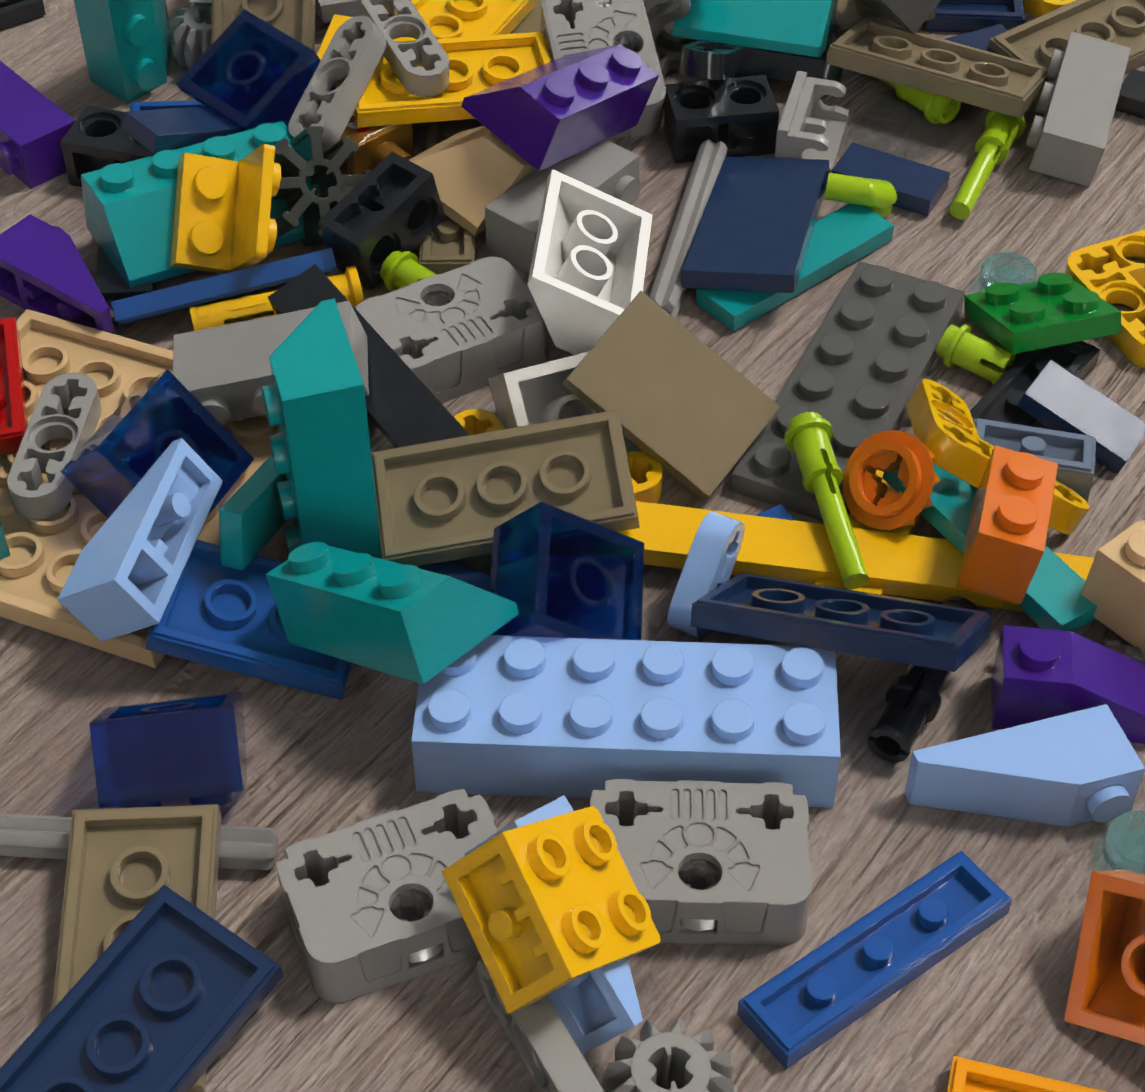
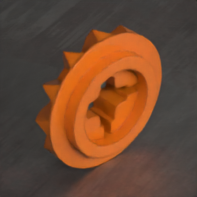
[843,430,941,532]

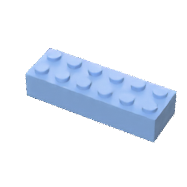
[411,635,841,808]

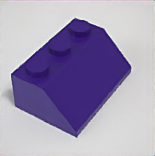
[461,44,659,172]

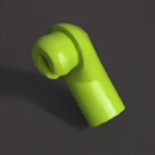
[824,173,897,218]

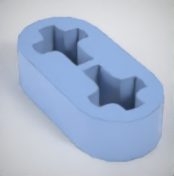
[667,511,745,638]

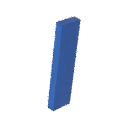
[108,247,337,327]
[737,851,1012,1069]

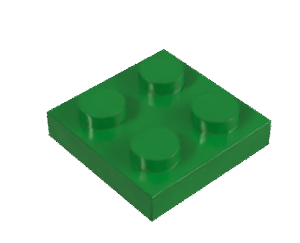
[964,273,1121,354]

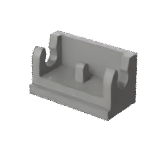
[775,71,849,173]

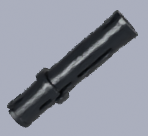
[868,596,979,762]

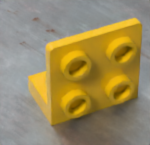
[170,144,281,274]
[441,806,661,1014]

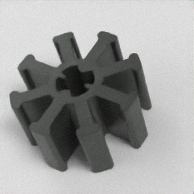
[271,126,371,246]

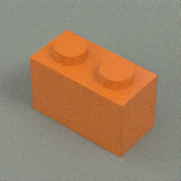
[957,445,1058,605]

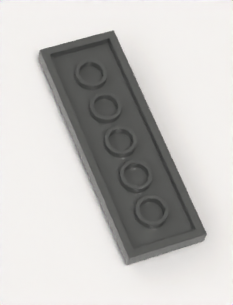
[731,261,965,521]

